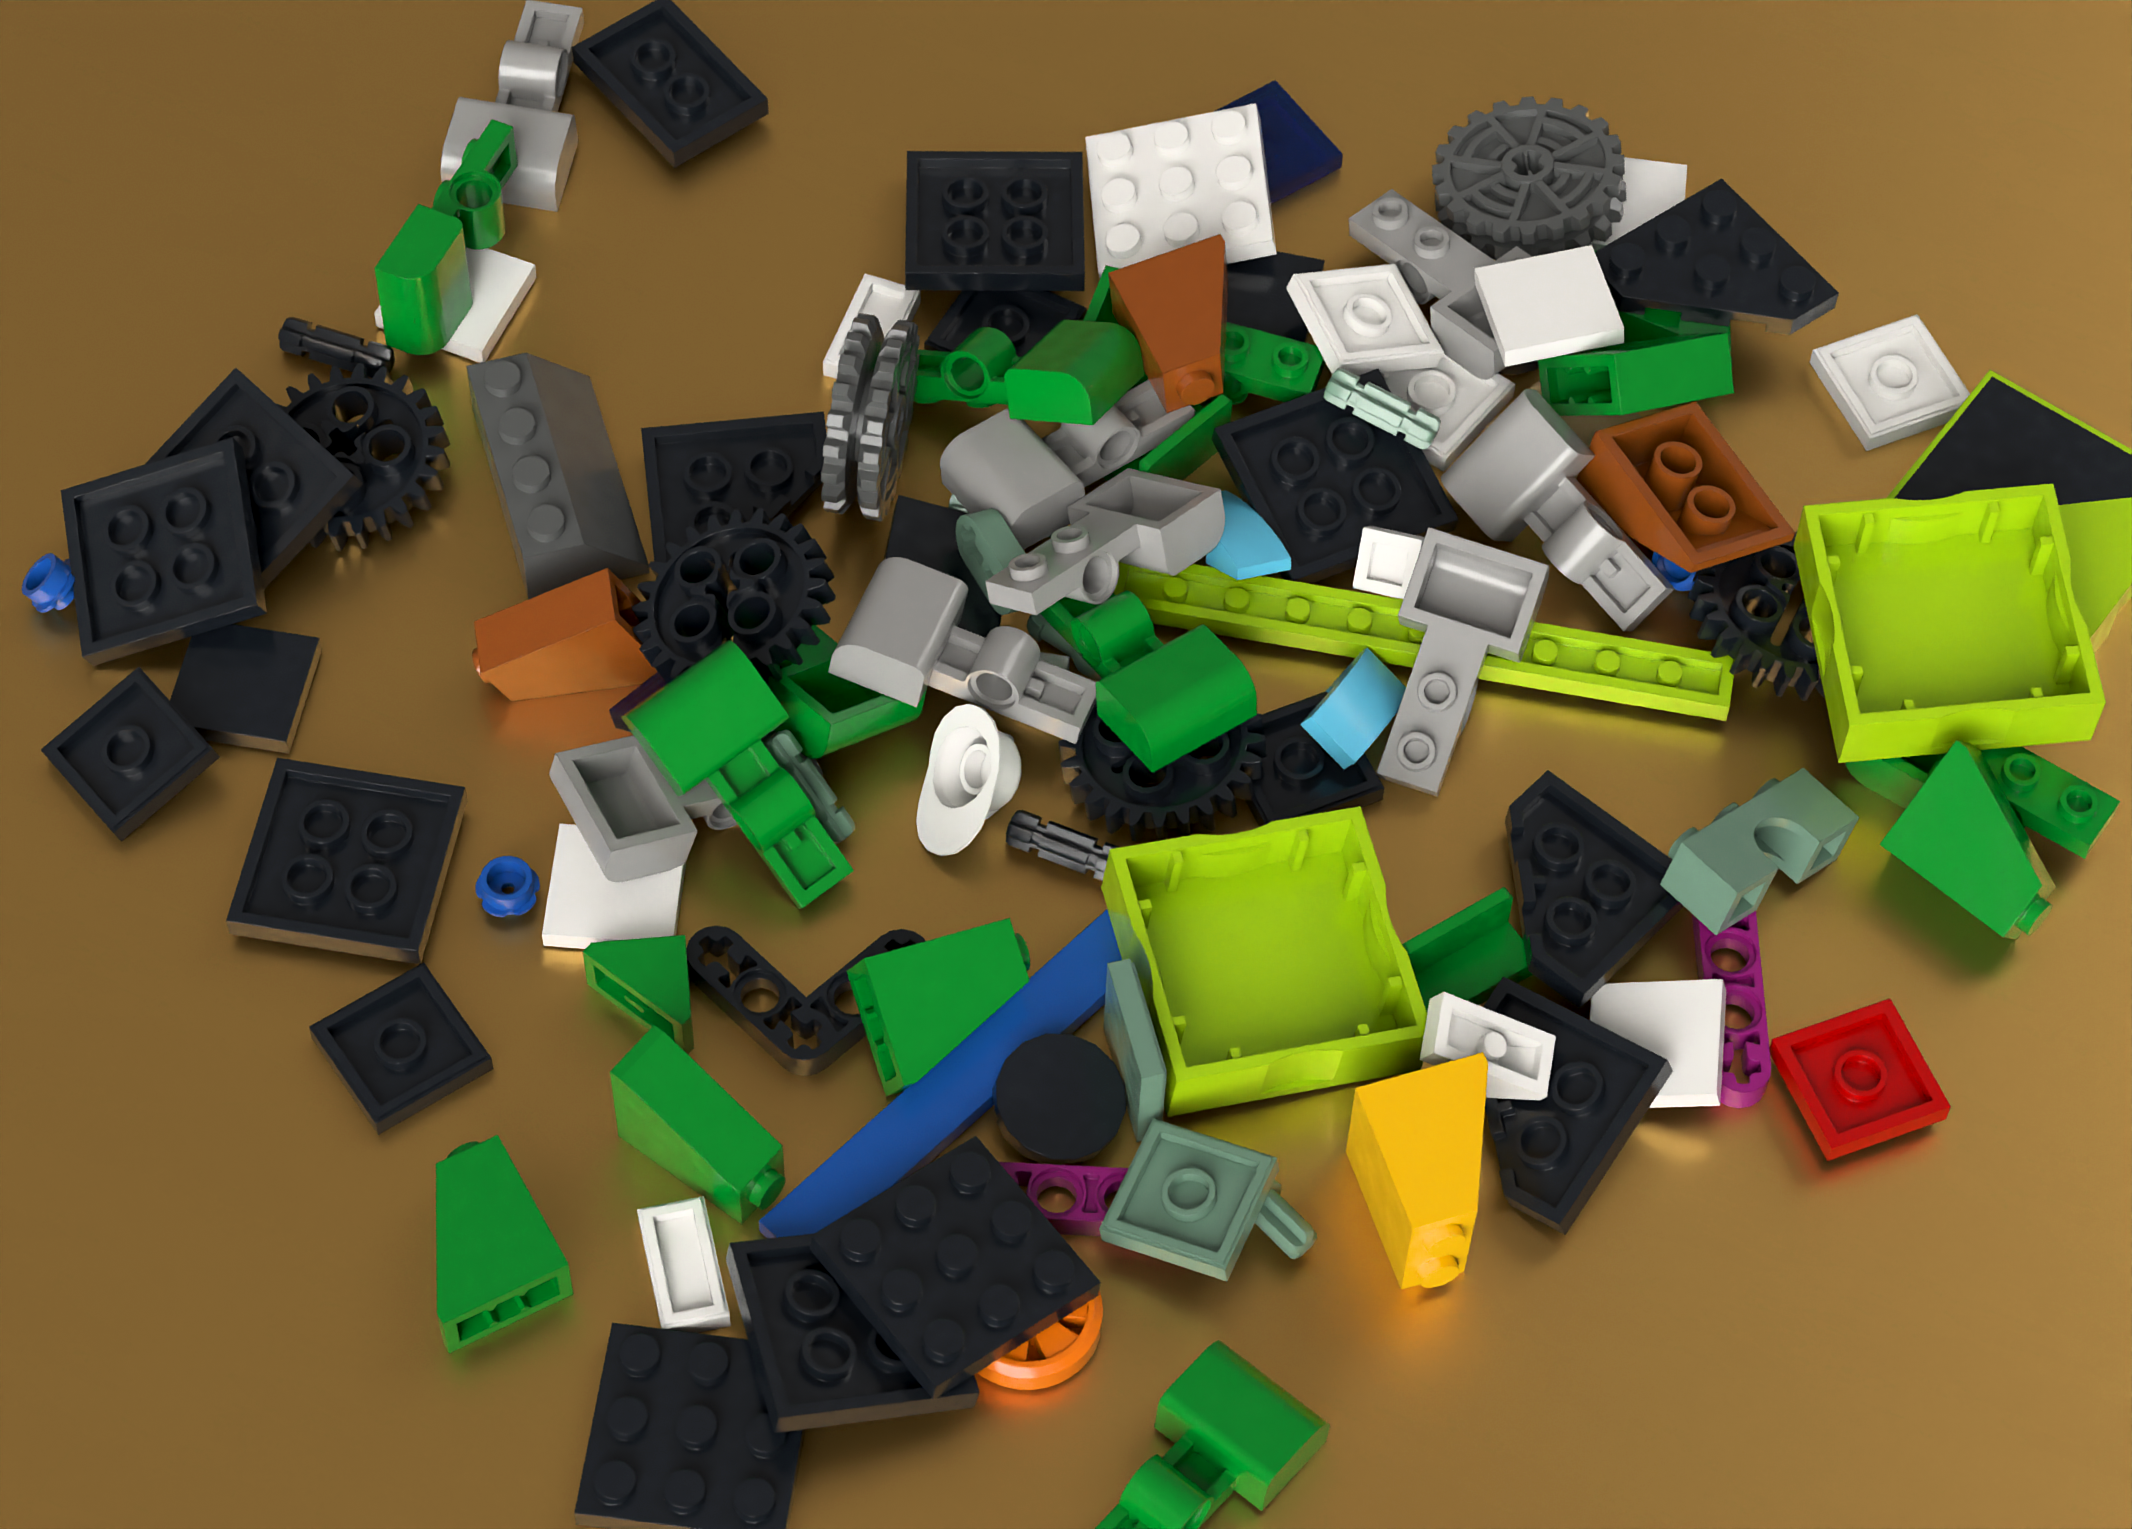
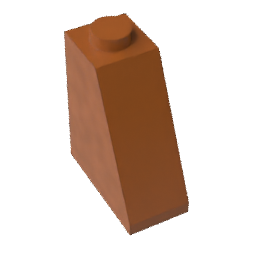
[1108,234,1228,413]
[472,568,664,702]

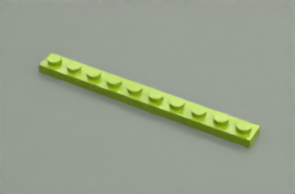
[1113,562,1734,721]

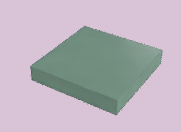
[1103,958,1167,1142]
[1099,1118,1279,1281]

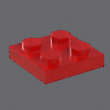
[1770,998,1951,1161]

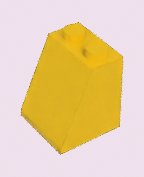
[1346,1052,1488,1290]

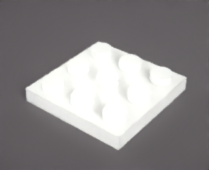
[1085,103,1277,278]

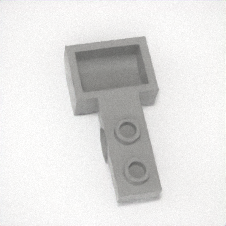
[440,0,584,212]
[1349,189,1532,380]
[940,380,1195,550]
[1441,389,1675,631]
[985,468,1225,615]
[1377,527,1549,797]
[828,557,1096,744]
[549,730,823,882]

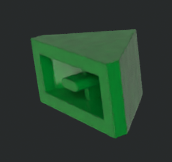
[583,935,694,1054]

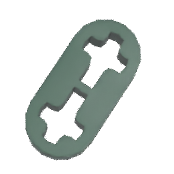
[955,508,1026,615]

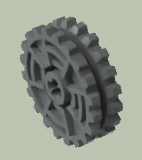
[1432,96,1626,261]
[821,313,920,521]

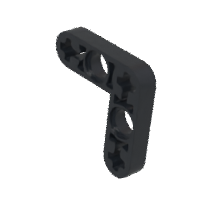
[687,926,925,1076]

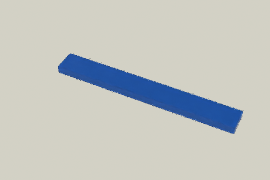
[759,909,1122,1239]

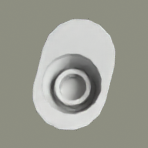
[916,704,1022,856]

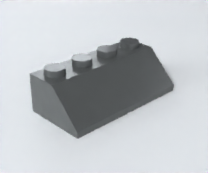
[466,353,650,599]

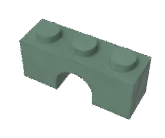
[1660,768,1859,935]

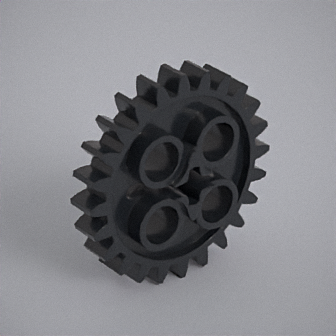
[277,363,450,551]
[632,508,836,683]
[1688,531,1825,701]
[1059,702,1267,842]

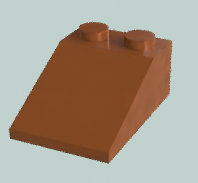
[1577,401,1795,573]

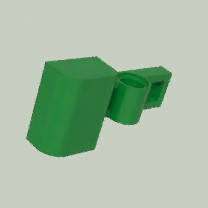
[374,119,518,355]
[1083,265,1325,405]
[914,320,1144,425]
[1040,590,1257,773]
[761,625,927,759]
[621,640,854,909]
[1845,746,2120,859]
[1095,1340,1330,1529]

